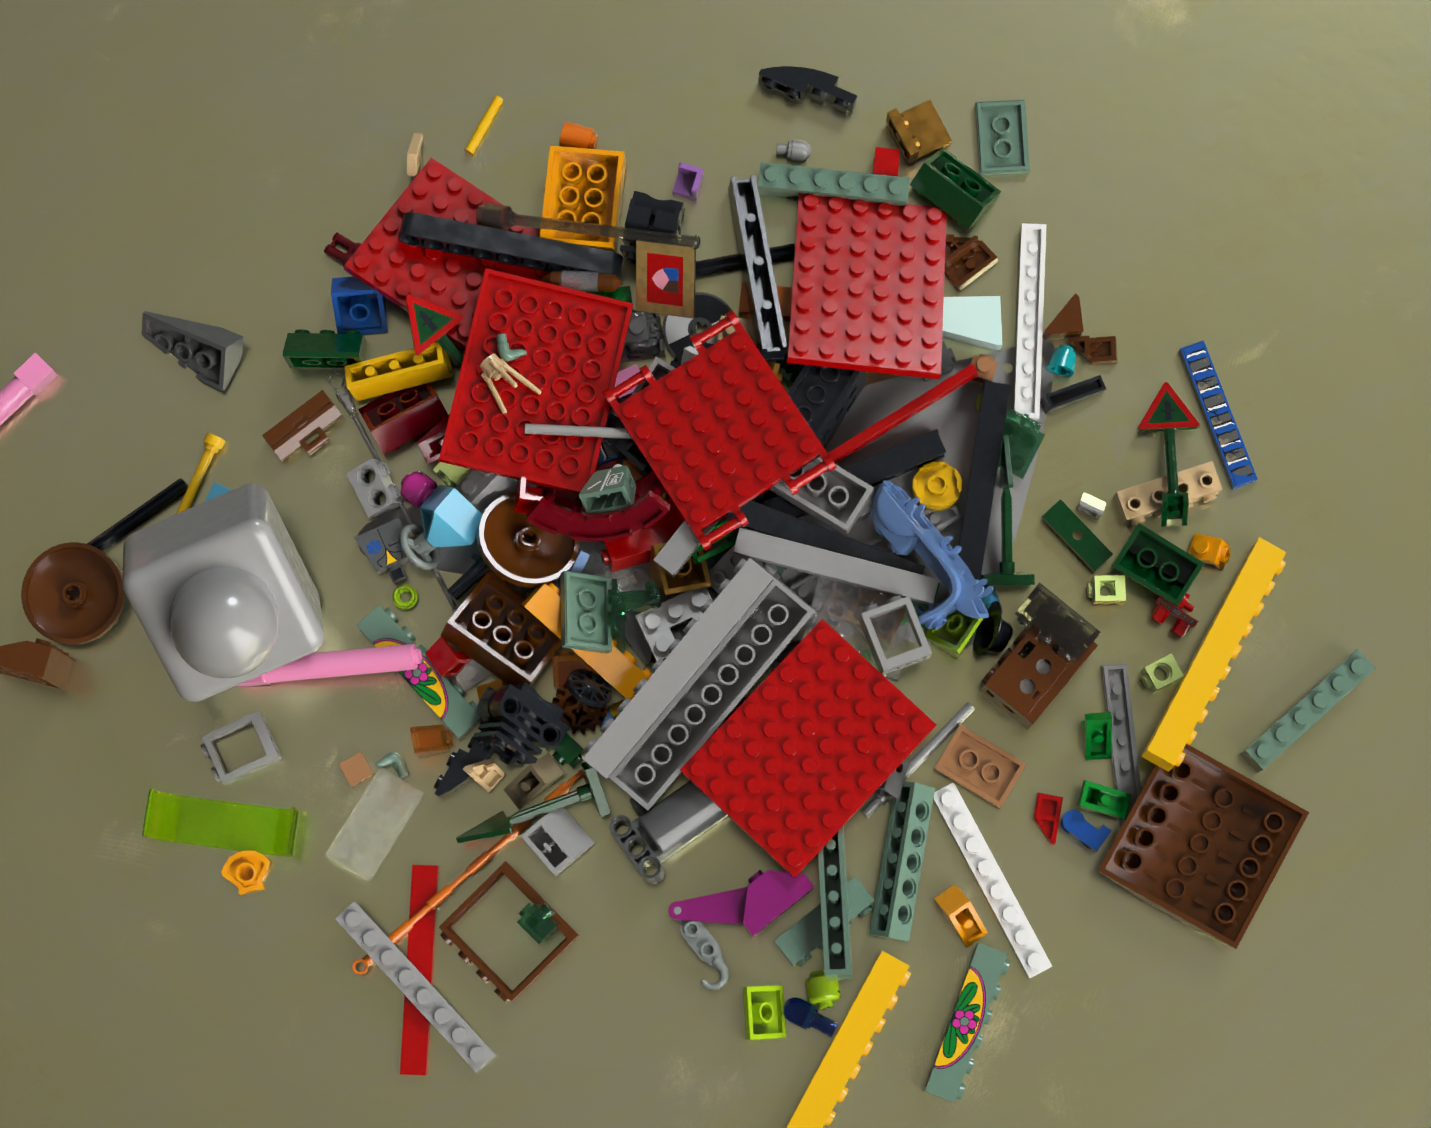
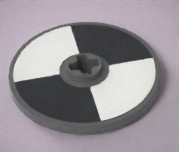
[662,292,732,357]

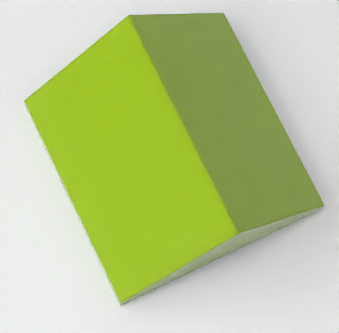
[925,610,984,659]
[743,985,787,1040]

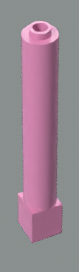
[0,353,58,426]
[237,644,422,687]

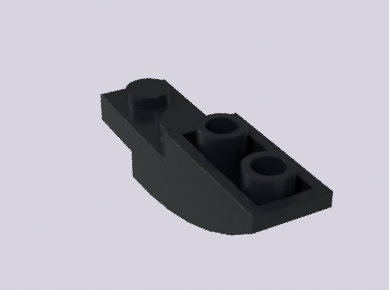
[758,66,857,112]
[602,412,652,476]
[434,720,495,798]

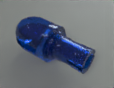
[783,997,839,1038]

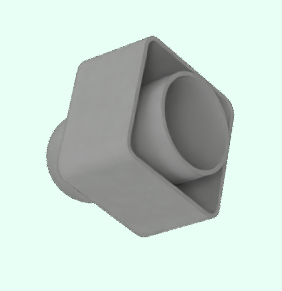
[122,483,324,702]

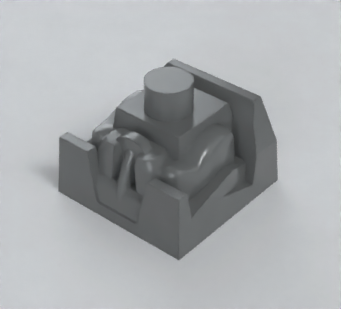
[620,310,666,363]

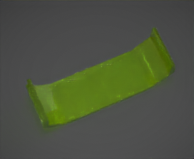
[142,789,301,857]

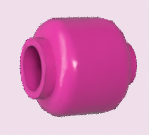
[401,471,438,509]

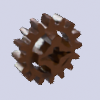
[552,683,607,735]

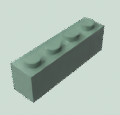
[773,876,875,967]

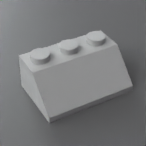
[455,470,539,514]

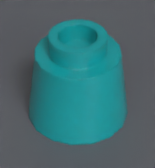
[1047,345,1076,377]

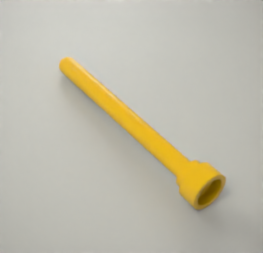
[176,433,225,514]

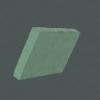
[975,100,1030,176]
[560,571,612,654]

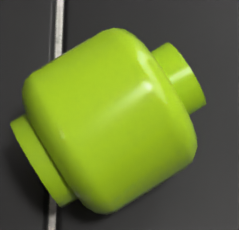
[805,970,841,1009]

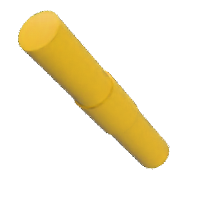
[464,95,504,155]

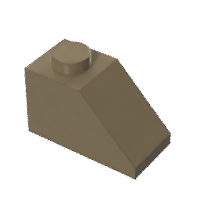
[504,753,564,810]

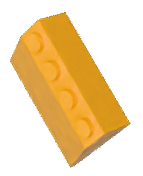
[540,146,626,253]

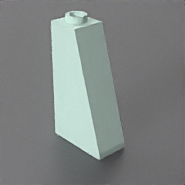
[942,296,1002,351]

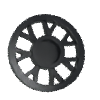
[566,668,612,708]

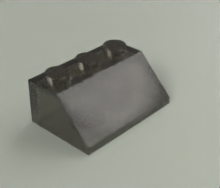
[1015,582,1101,663]

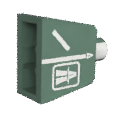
[579,464,636,514]

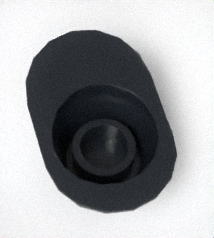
[973,601,1013,656]

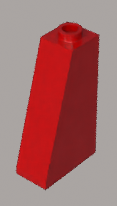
[600,498,685,573]

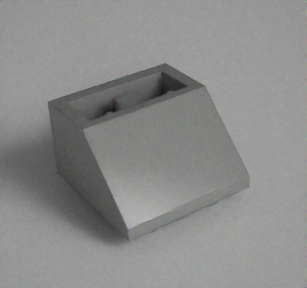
[521,807,595,877]

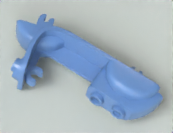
[871,480,994,630]

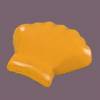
[221,850,270,895]

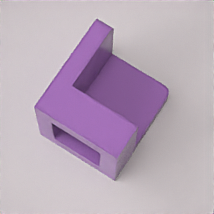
[672,163,704,201]

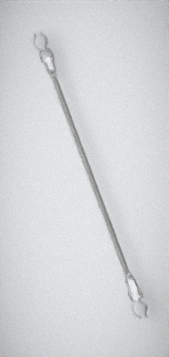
[328,370,459,614]

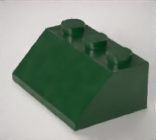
[910,148,1001,230]
[283,329,366,369]
[1112,523,1205,607]

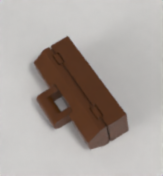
[262,390,343,462]

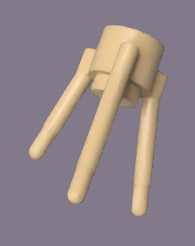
[480,354,542,414]

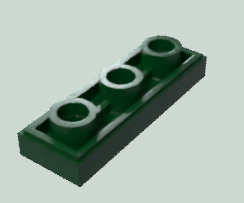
[1041,499,1113,572]

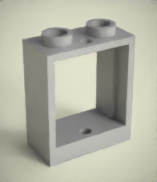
[858,595,932,675]
[201,711,282,786]

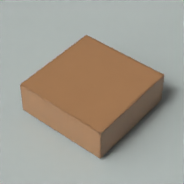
[338,752,374,787]

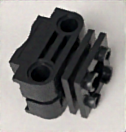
[620,191,686,264]
[473,682,570,766]

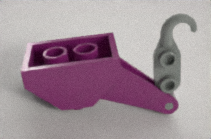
[668,870,815,990]

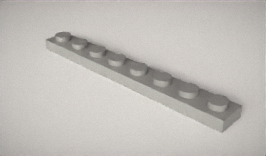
[335,901,496,1073]

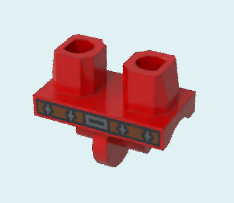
[1150,593,1199,637]

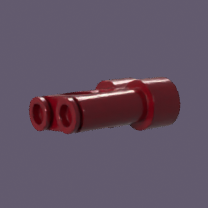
[324,232,362,267]

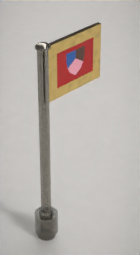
[476,203,701,319]

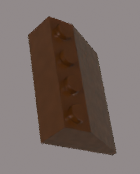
[440,571,561,686]
[0,638,75,691]

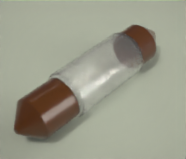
[542,270,622,292]

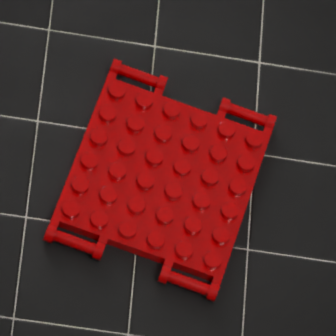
[602,310,837,551]

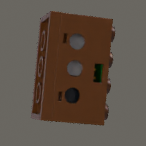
[980,606,1098,730]

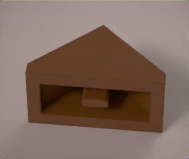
[1042,293,1084,340]

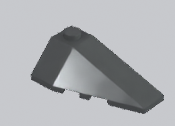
[142,311,243,391]

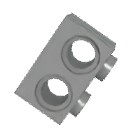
[346,458,403,518]

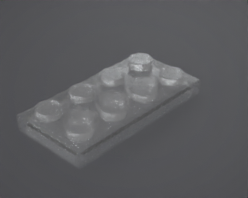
[325,767,425,882]

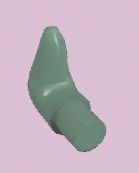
[496,334,527,362]
[375,752,409,778]

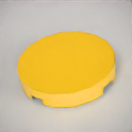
[912,461,962,511]

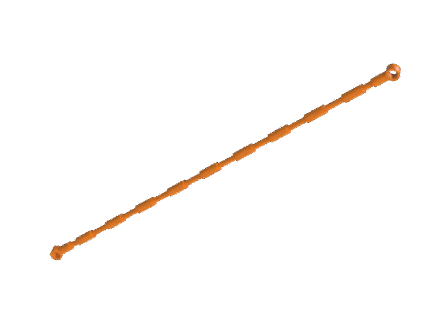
[352,769,584,975]

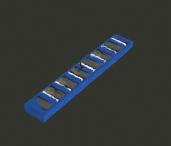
[1179,340,1258,489]

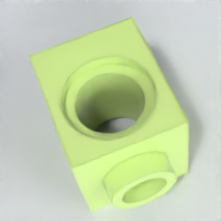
[1141,653,1184,693]

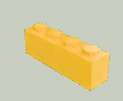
[344,342,453,401]

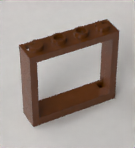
[439,861,579,1002]

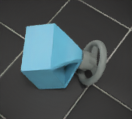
[400,485,483,570]

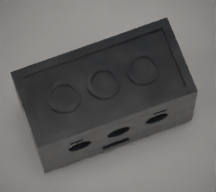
[787,365,868,449]

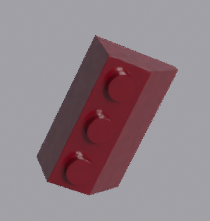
[358,383,448,455]

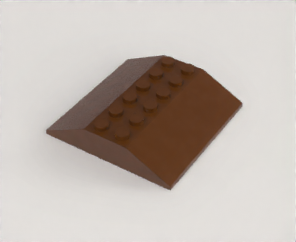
[1098,744,1309,949]

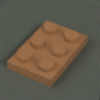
[934,724,1026,809]

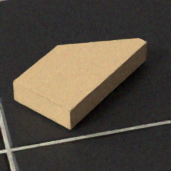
[407,133,424,176]
[463,759,506,793]

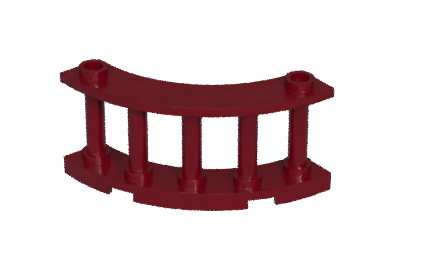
[526,470,671,541]

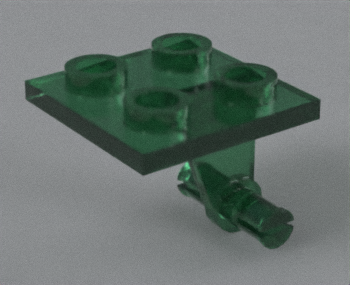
[998,408,1045,479]
[607,579,662,650]

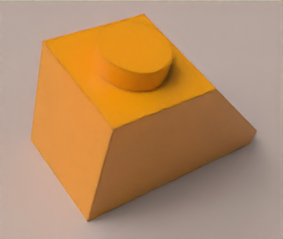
[934,884,988,948]

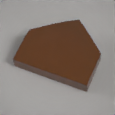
[944,234,998,291]

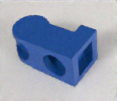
[1060,810,1112,853]

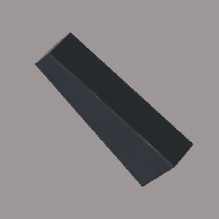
[1040,375,1106,414]

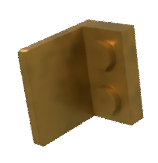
[886,100,952,164]

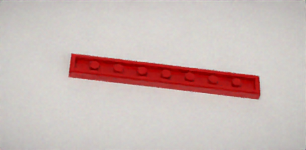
[828,363,979,464]
[400,865,439,1075]

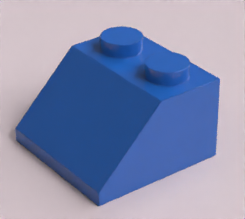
[331,276,388,334]

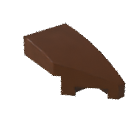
[1068,336,1118,364]

